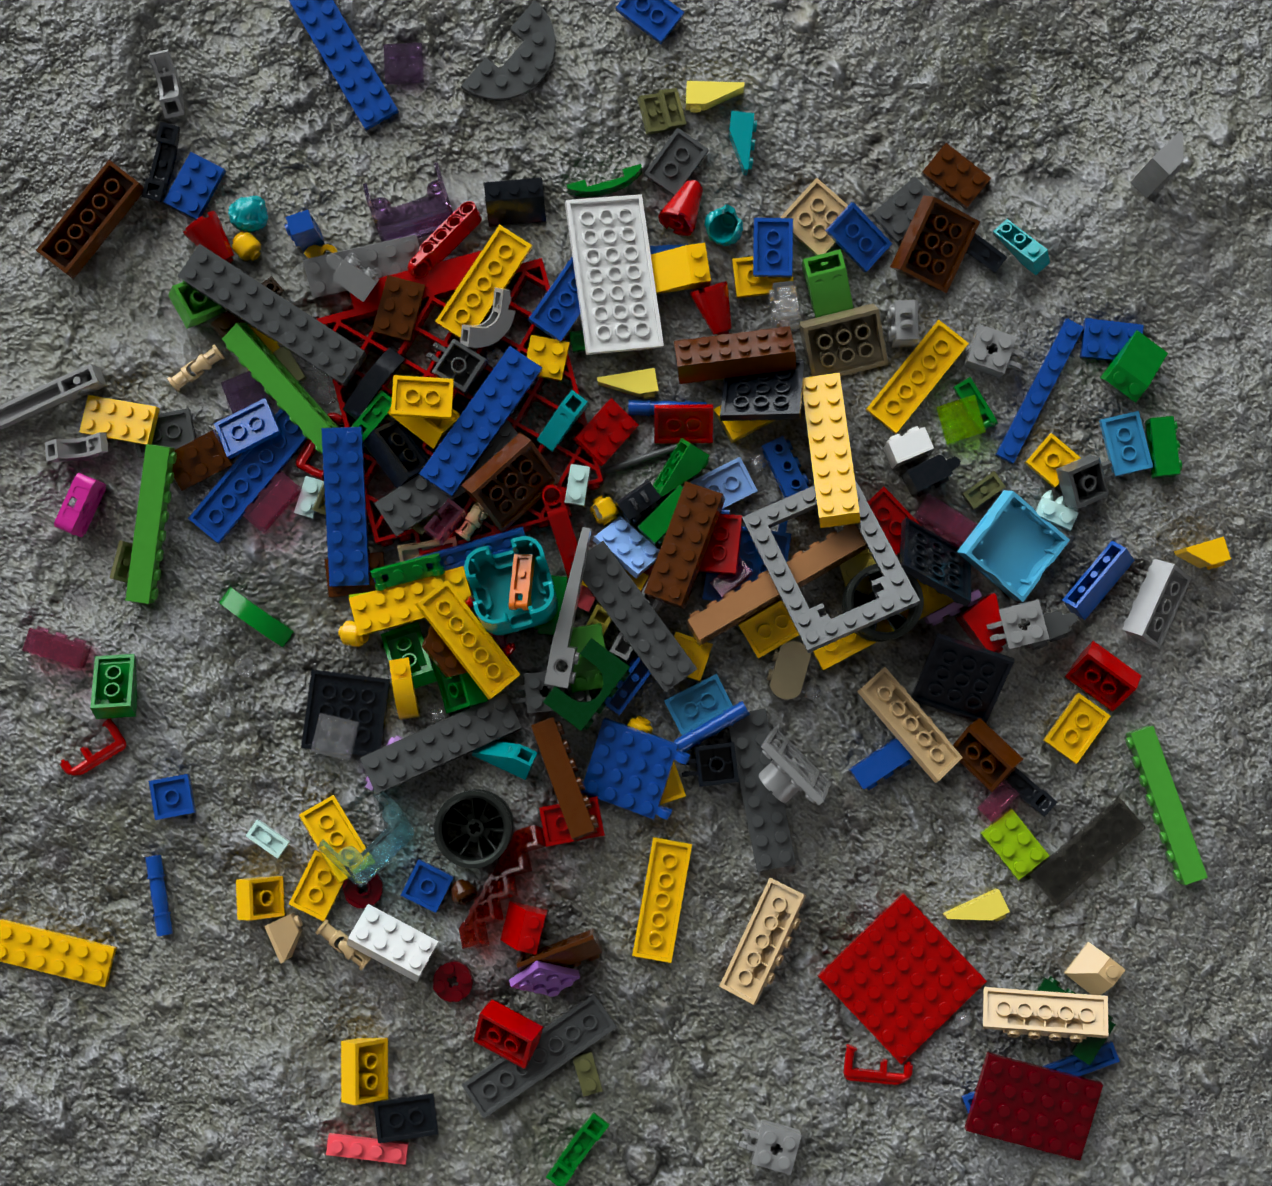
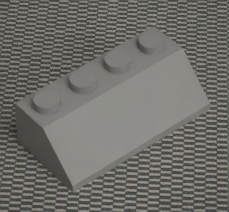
[1130,131,1184,198]
[1122,559,1191,649]

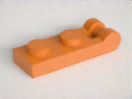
[509,554,535,611]

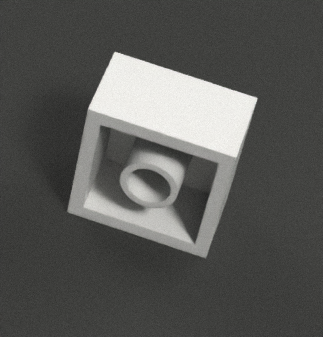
[883,426,934,469]

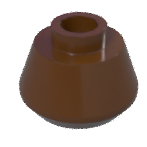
[451,879,477,905]

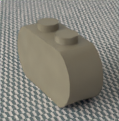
[766,641,811,700]

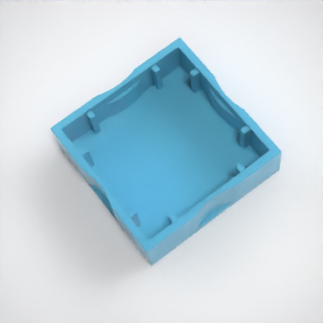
[957,490,1070,602]

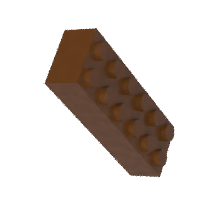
[36,160,144,280]
[674,326,796,384]
[644,481,725,609]
[531,717,599,841]

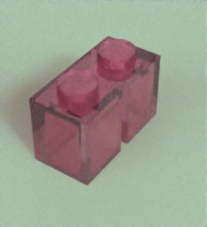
[424,498,466,546]

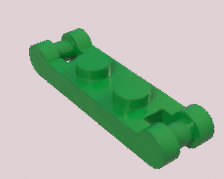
[370,553,445,591]

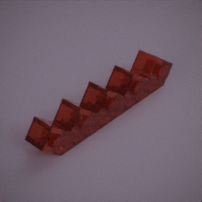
[459,825,546,950]

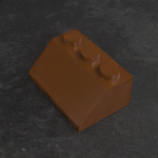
[953,718,1023,792]

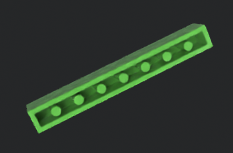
[222,323,339,454]
[125,444,177,604]
[1125,726,1208,885]

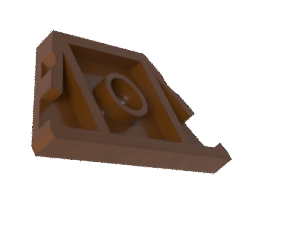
[422,625,468,677]

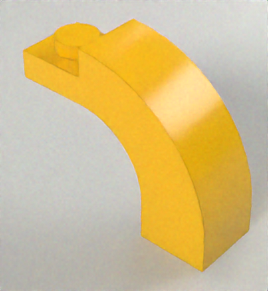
[389,657,420,720]

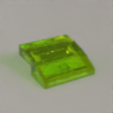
[936,395,986,445]

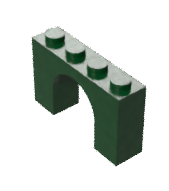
[543,638,631,731]
[1035,976,1116,1065]

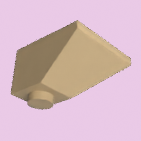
[264,912,303,964]
[1064,942,1125,995]

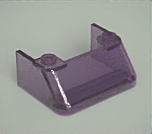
[363,162,453,242]

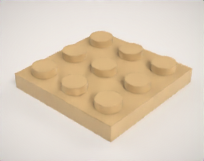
[780,178,848,256]

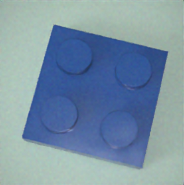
[149,774,196,820]
[400,859,455,913]

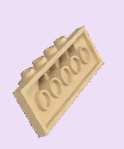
[857,667,963,783]
[719,878,806,1005]
[983,987,1109,1042]

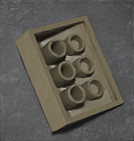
[798,303,888,377]

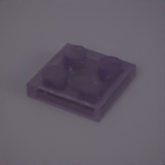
[384,43,424,84]
[221,371,272,414]

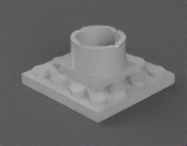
[759,727,831,805]

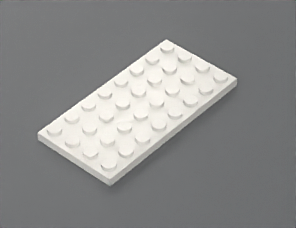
[565,194,664,355]

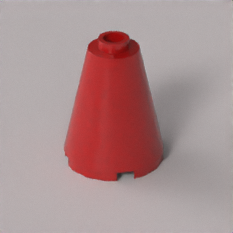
[658,180,703,236]
[183,210,235,264]
[690,281,732,335]

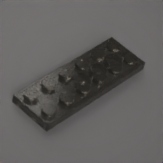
[1029,797,1146,906]

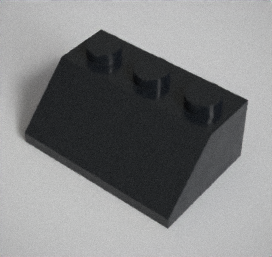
[484,177,546,227]
[363,420,430,488]

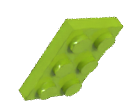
[980,808,1049,880]

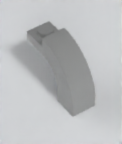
[460,287,515,348]

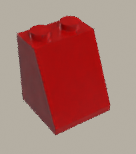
[955,593,1006,653]
[500,901,548,955]

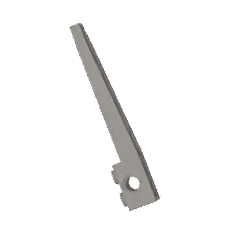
[0,364,107,430]
[544,527,592,688]

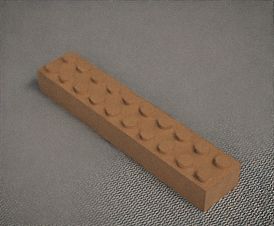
[687,524,868,646]

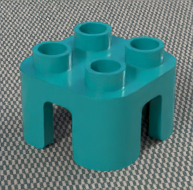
[464,536,558,635]

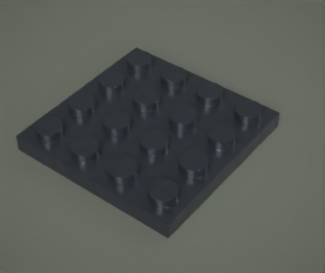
[720,360,805,421]
[900,517,971,607]
[911,633,1014,723]
[301,669,391,756]

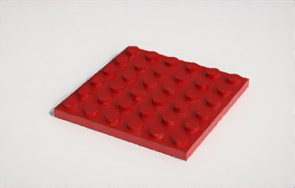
[817,893,987,1064]

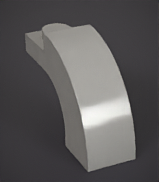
[149,49,185,119]
[45,432,108,462]

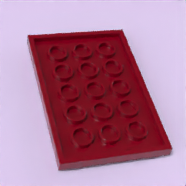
[964,1052,1103,1161]

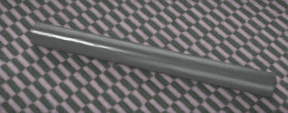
[604,443,678,475]

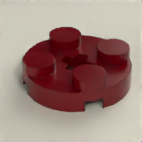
[343,868,384,908]
[433,961,473,1002]

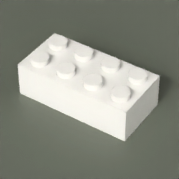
[347,904,438,982]

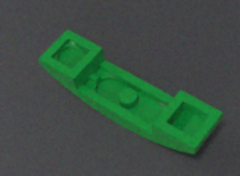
[567,164,642,197]
[219,587,294,647]
[546,1112,610,1186]

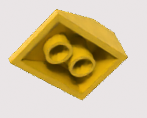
[651,243,711,294]

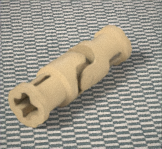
[167,344,225,392]
[455,503,487,542]
[315,919,372,971]

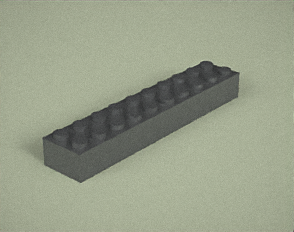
[178,244,368,388]

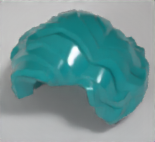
[228,196,268,233]
[704,205,743,246]

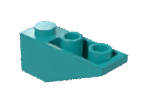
[728,111,757,176]
[993,219,1050,275]
[537,390,588,452]
[472,741,538,780]

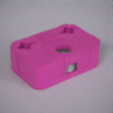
[54,473,106,537]

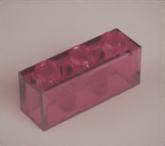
[243,472,302,533]
[913,493,978,547]
[22,626,92,668]

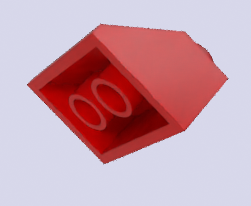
[1065,641,1141,711]
[473,999,543,1069]

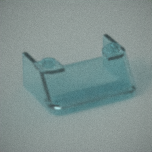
[318,791,414,886]

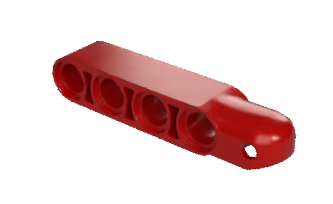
[407,201,482,278]
[542,484,578,579]

